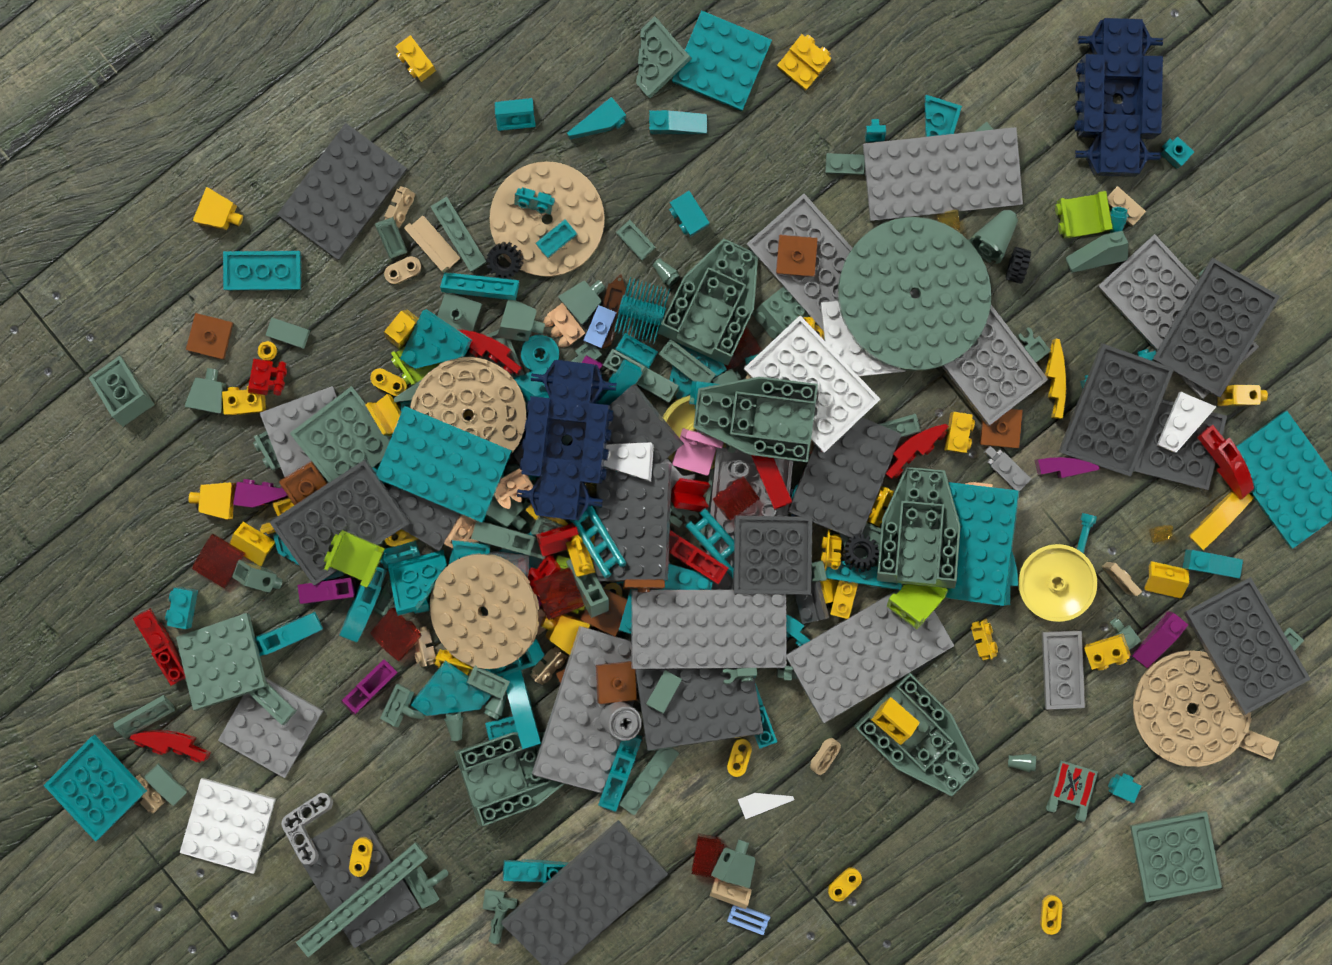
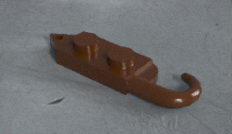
[596,274,626,349]

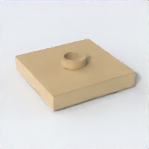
[1102,562,1142,596]

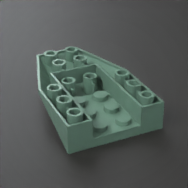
[658,239,758,366]
[693,377,818,462]
[877,467,960,589]
[854,673,979,796]
[454,732,565,826]

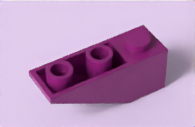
[233,479,288,508]
[297,577,357,604]

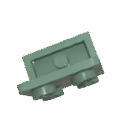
[752,287,808,340]

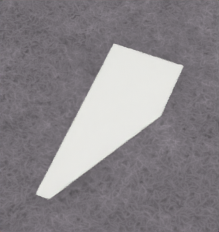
[738,793,794,819]

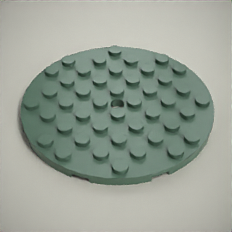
[838,217,991,371]

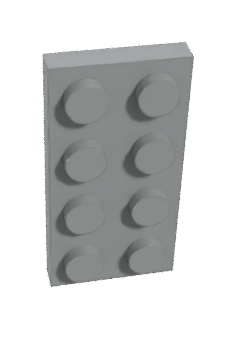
[1042,630,1085,709]

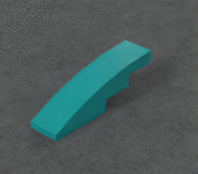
[503,670,541,749]
[598,735,643,812]

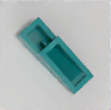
[595,359,642,405]

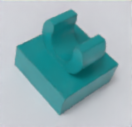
[865,119,886,142]

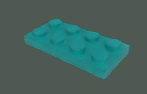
[223,251,301,291]

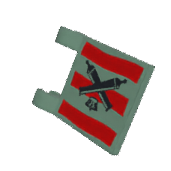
[1046,760,1098,822]

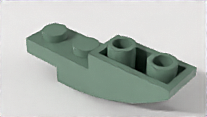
[603,349,680,403]
[471,520,546,559]

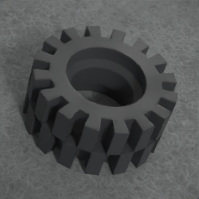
[486,242,524,279]
[1006,247,1031,284]
[843,534,879,572]

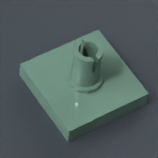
[437,292,483,331]

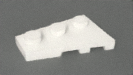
[1157,392,1216,453]
[604,442,654,482]

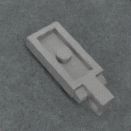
[984,446,1031,491]

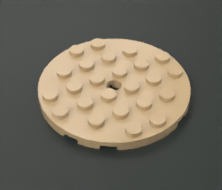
[490,162,605,277]
[411,357,527,453]
[430,553,539,669]
[1133,650,1252,767]

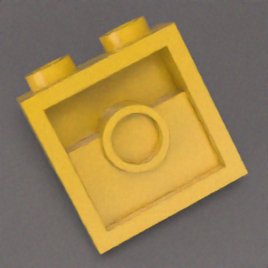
[777,34,831,91]

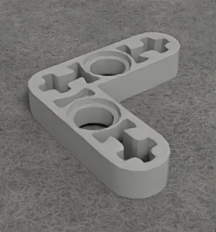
[281,793,333,865]

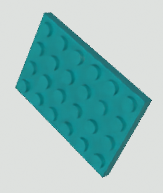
[376,406,512,523]
[1236,411,1332,549]
[945,482,1020,606]

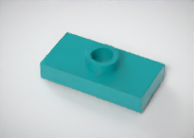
[536,219,578,258]
[615,333,658,369]
[485,716,517,740]

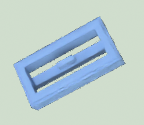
[727,905,770,935]

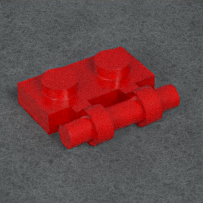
[248,359,287,396]

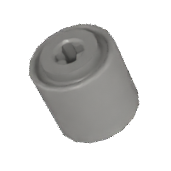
[600,702,642,741]

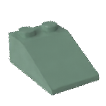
[89,356,155,427]

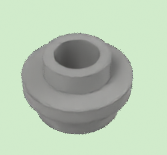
[731,460,750,479]

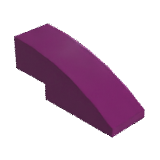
[1035,457,1100,478]
[341,659,398,715]

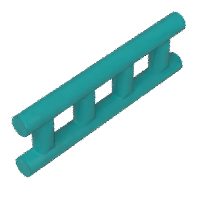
[569,506,627,578]
[685,508,734,579]

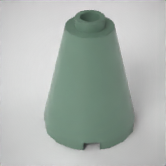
[969,210,1018,264]

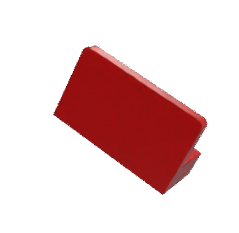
[671,478,710,512]
[536,523,578,556]

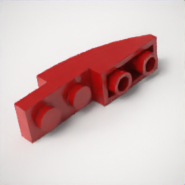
[457,329,522,375]
[885,424,949,479]
[1197,425,1254,500]
[133,608,186,686]
[130,730,211,763]

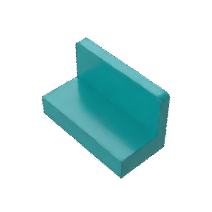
[495,98,536,131]

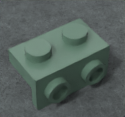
[253,431,281,471]

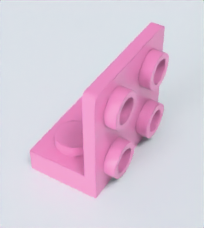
[672,428,724,475]

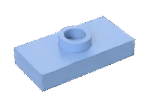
[584,305,616,348]

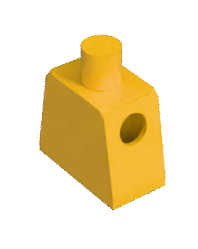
[193,187,243,230]
[384,310,419,350]
[1217,385,1268,406]
[189,483,236,519]
[540,613,590,655]

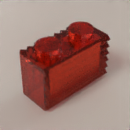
[712,476,760,521]
[691,833,724,878]

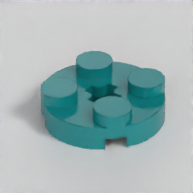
[521,334,559,371]

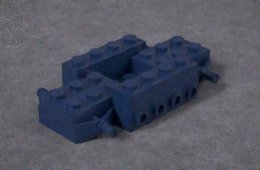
[1074,18,1163,177]
[517,360,617,520]

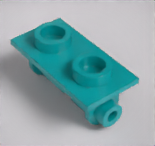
[514,187,555,215]
[380,541,420,569]

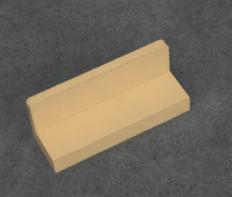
[404,216,460,273]

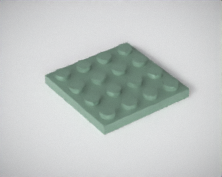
[290,386,391,482]
[176,613,267,711]
[1130,811,1222,902]

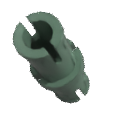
[489,904,508,944]

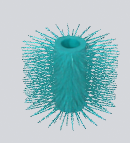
[614,277,670,344]

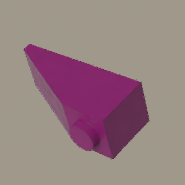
[1132,611,1188,668]

